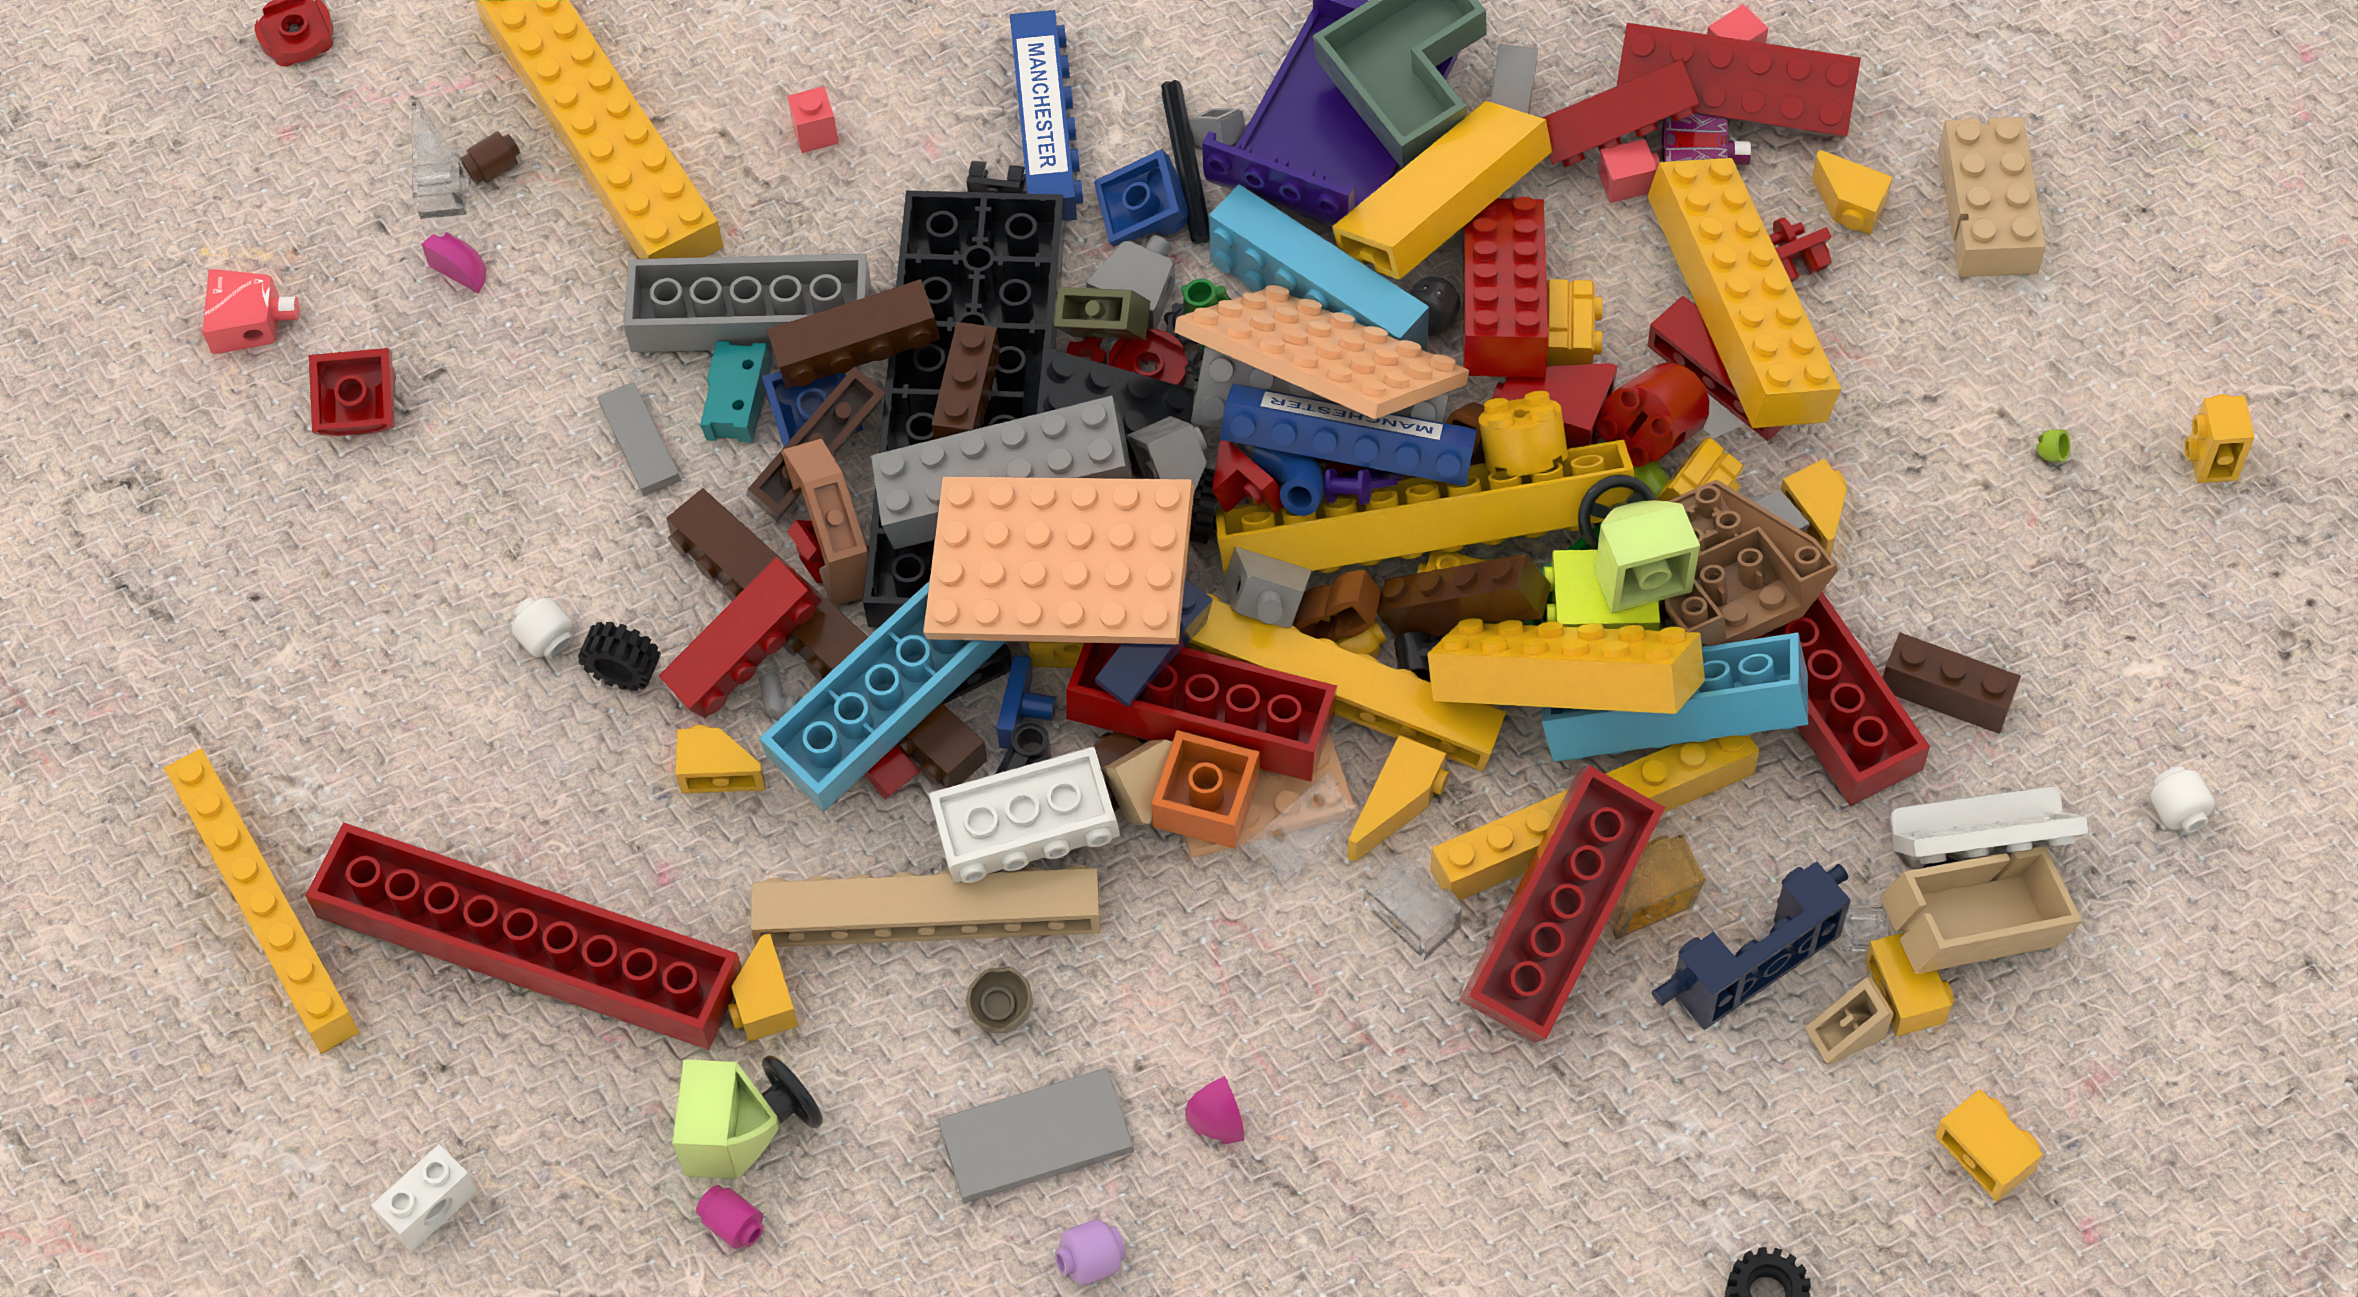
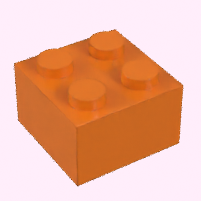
[1151,730,1260,849]

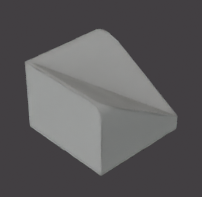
[1189,108,1245,148]

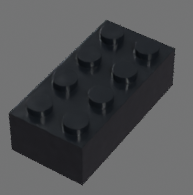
[1021,347,1194,473]

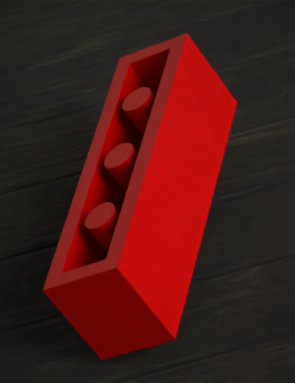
[1541,58,1700,168]
[1647,296,1784,441]
[659,557,823,719]

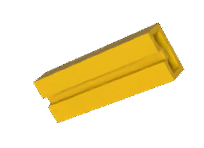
[1332,101,1552,280]

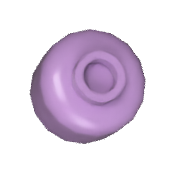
[1055,1219,1126,1286]

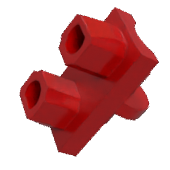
[1769,217,1832,283]

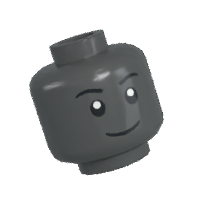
[1409,277,1461,336]

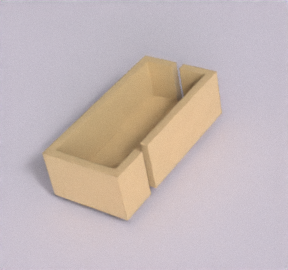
[1938,117,2046,277]
[1880,846,2083,974]

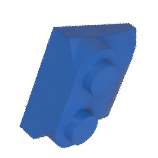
[1094,149,1188,247]
[762,371,863,447]

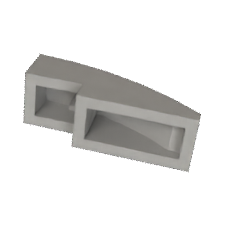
[1490,44,1538,114]

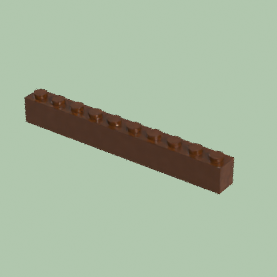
[666,488,988,788]

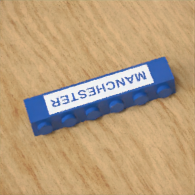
[1010,10,1083,221]
[1220,383,1477,486]

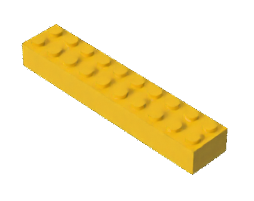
[475,0,724,259]
[1215,440,1635,581]

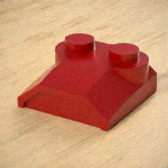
[308,348,396,437]

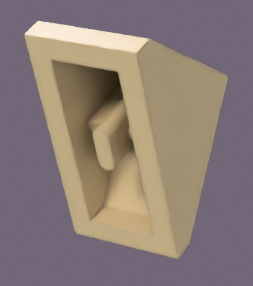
[1101,740,1173,825]
[1805,977,1894,1064]

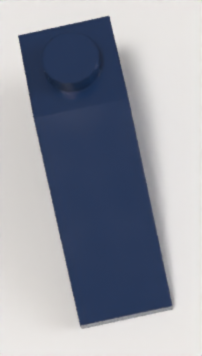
[1094,578,1213,708]

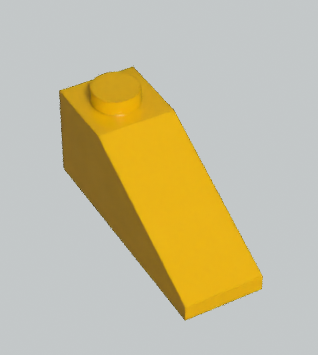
[1348,735,1450,862]

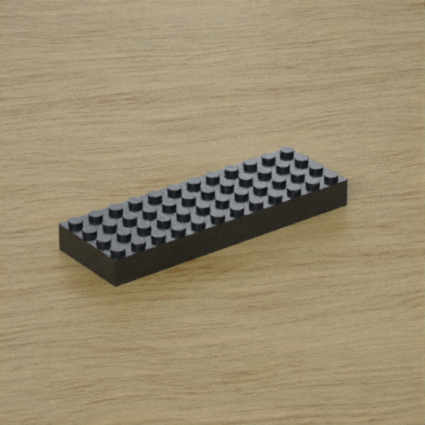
[863,190,1066,627]

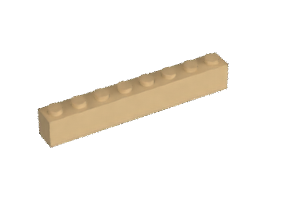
[751,865,1100,947]

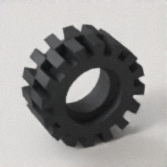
[1189,468,1217,544]
[578,622,661,691]
[1725,1247,1811,1297]

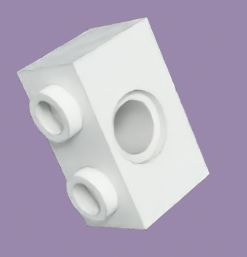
[371,1144,478,1253]

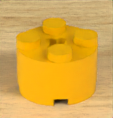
[1478,391,1568,476]

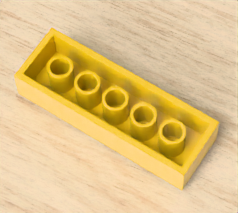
[1427,618,1705,714]

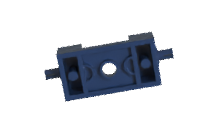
[1652,861,1851,1030]

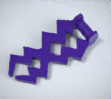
[1324,467,1405,504]

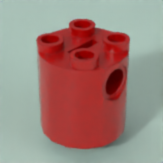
[1596,362,1710,467]

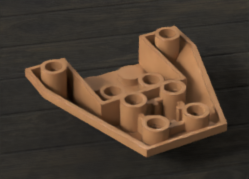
[1664,479,1838,646]

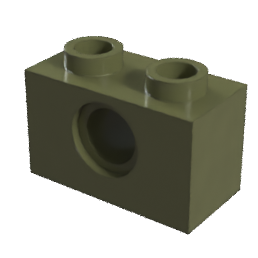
[1053,287,1151,340]

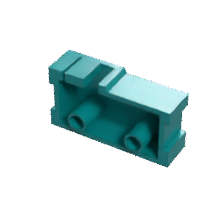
[700,341,772,443]

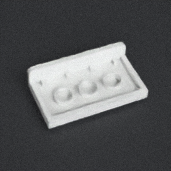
[929,746,1120,883]
[1890,786,2088,864]

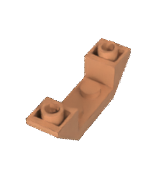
[781,438,868,607]

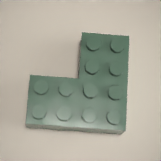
[1313,0,1487,169]

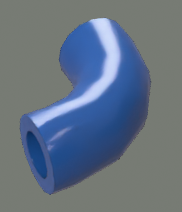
[1252,447,1325,516]

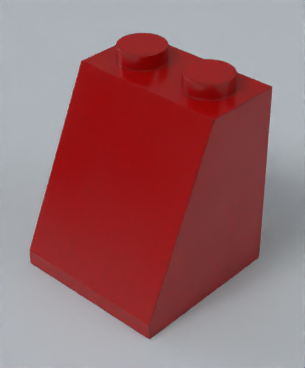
[1492,363,1617,449]

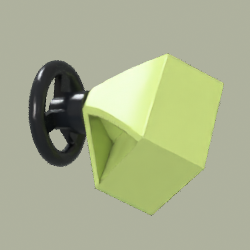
[1578,475,1700,613]
[672,1055,823,1179]

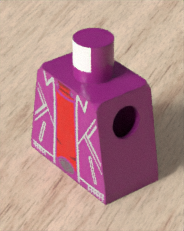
[1661,114,1751,165]

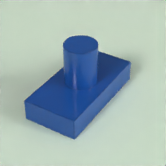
[996,655,1056,749]

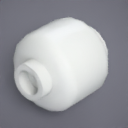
[511,597,573,659]
[2150,766,2215,833]

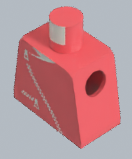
[202,269,300,354]

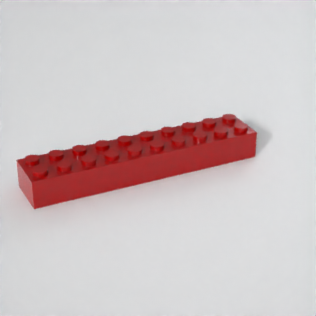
[305,822,742,1050]

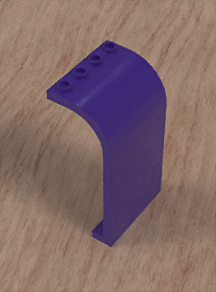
[1202,0,1459,227]

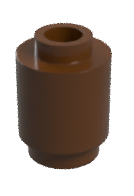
[460,131,521,185]

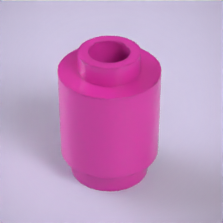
[696,1185,764,1249]

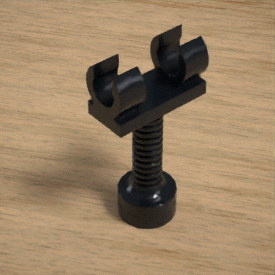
[966,160,1026,248]

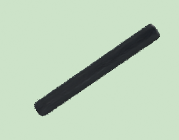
[1161,80,1210,244]

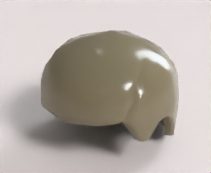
[965,966,1033,1034]

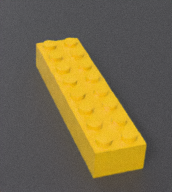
[1647,158,1842,428]

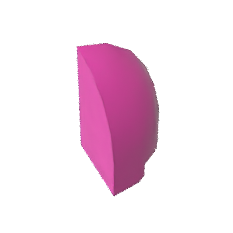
[421,232,486,294]
[1185,1076,1244,1144]

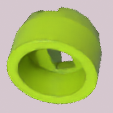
[2036,429,2070,462]

